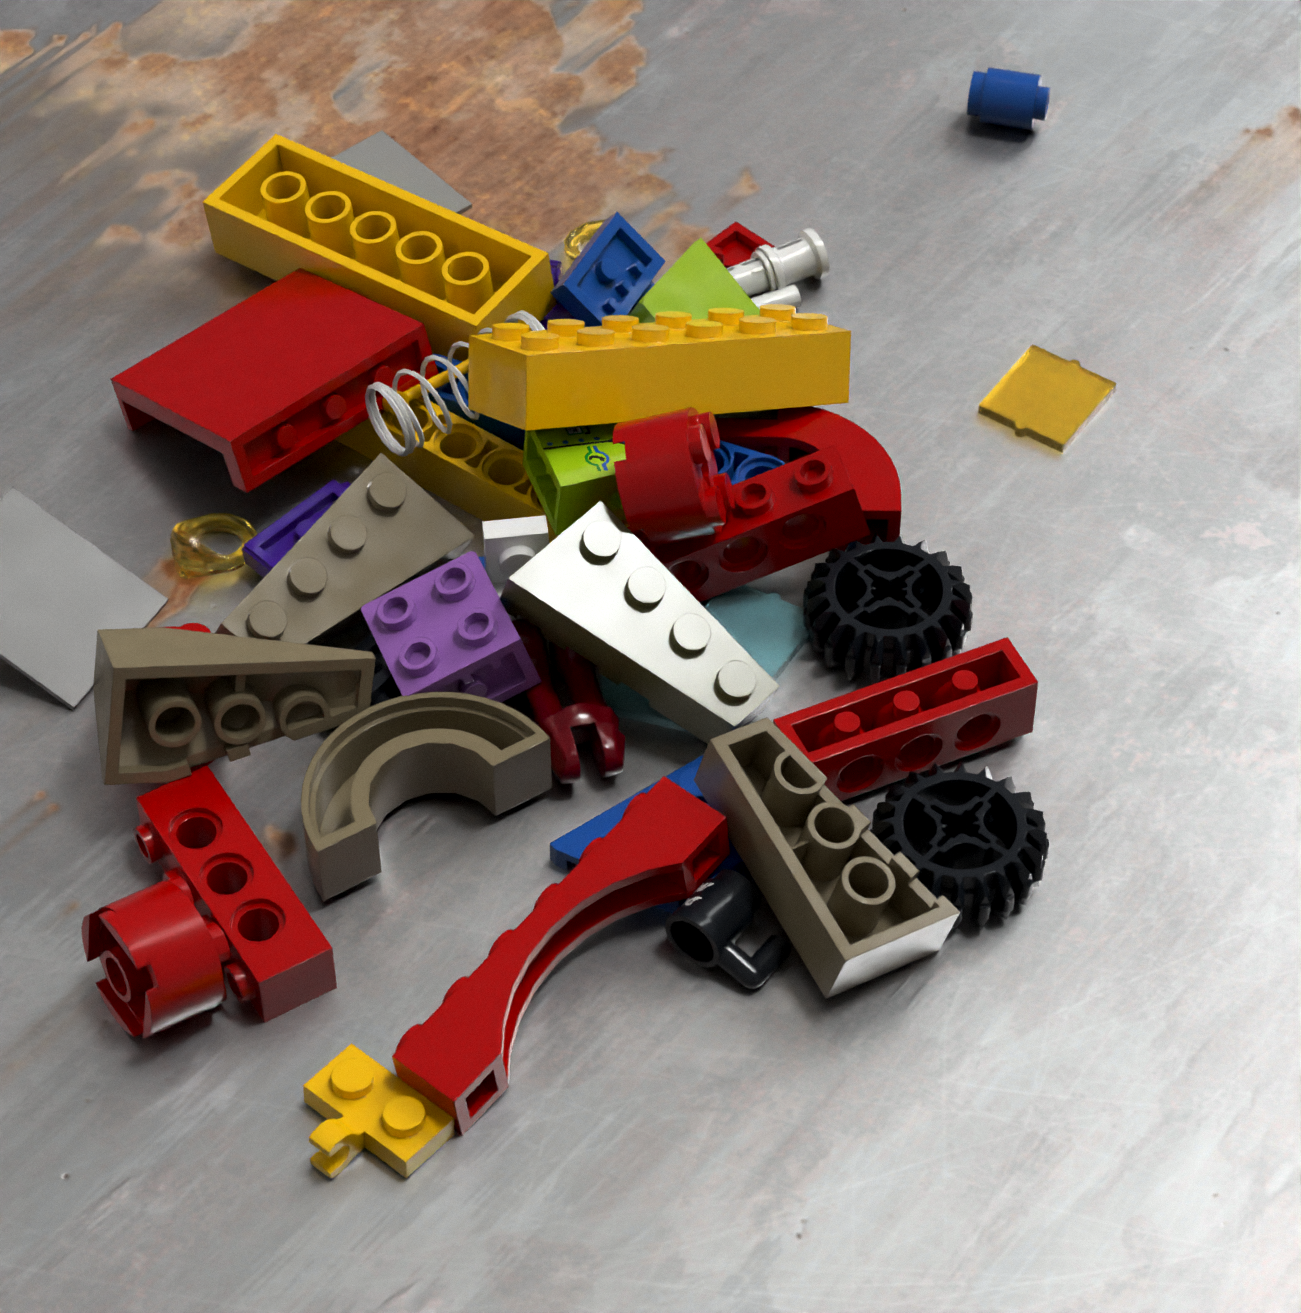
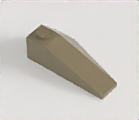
[93,627,376,785]

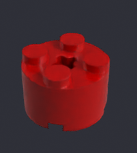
[613,407,735,548]
[82,875,230,1039]

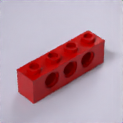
[627,444,871,602]
[773,637,1038,801]
[133,765,337,1023]

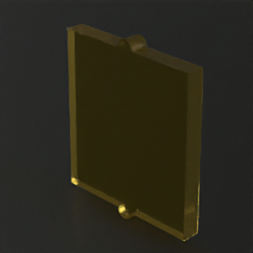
[978,344,1117,453]

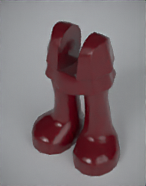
[512,619,625,785]

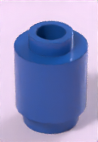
[967,67,1051,130]

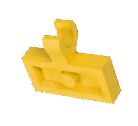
[303,1043,454,1179]

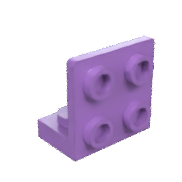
[361,551,542,703]

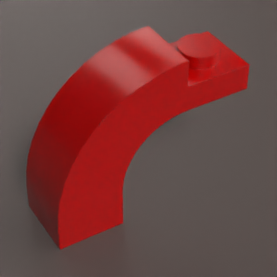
[717,406,902,551]

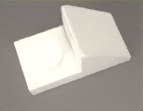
[482,515,549,620]

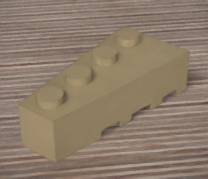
[215,453,476,646]
[694,717,960,999]

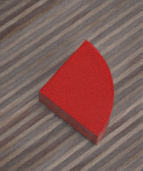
[706,222,775,268]

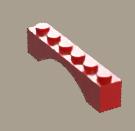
[392,776,730,1136]

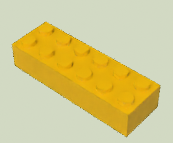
[203,134,557,361]
[468,304,851,431]

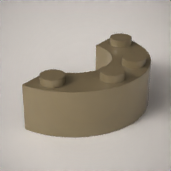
[301,692,552,901]

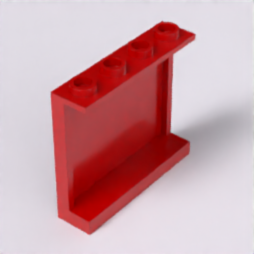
[111,268,438,493]

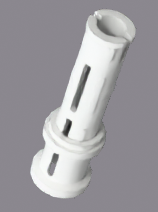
[726,228,830,297]

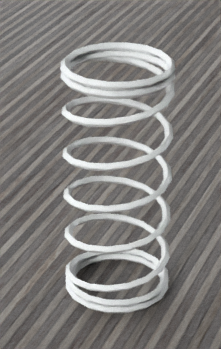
[365,310,545,457]

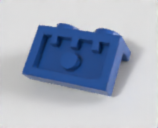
[550,212,666,327]

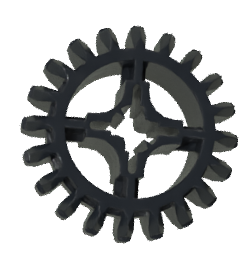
[803,533,973,684]
[870,761,1049,929]

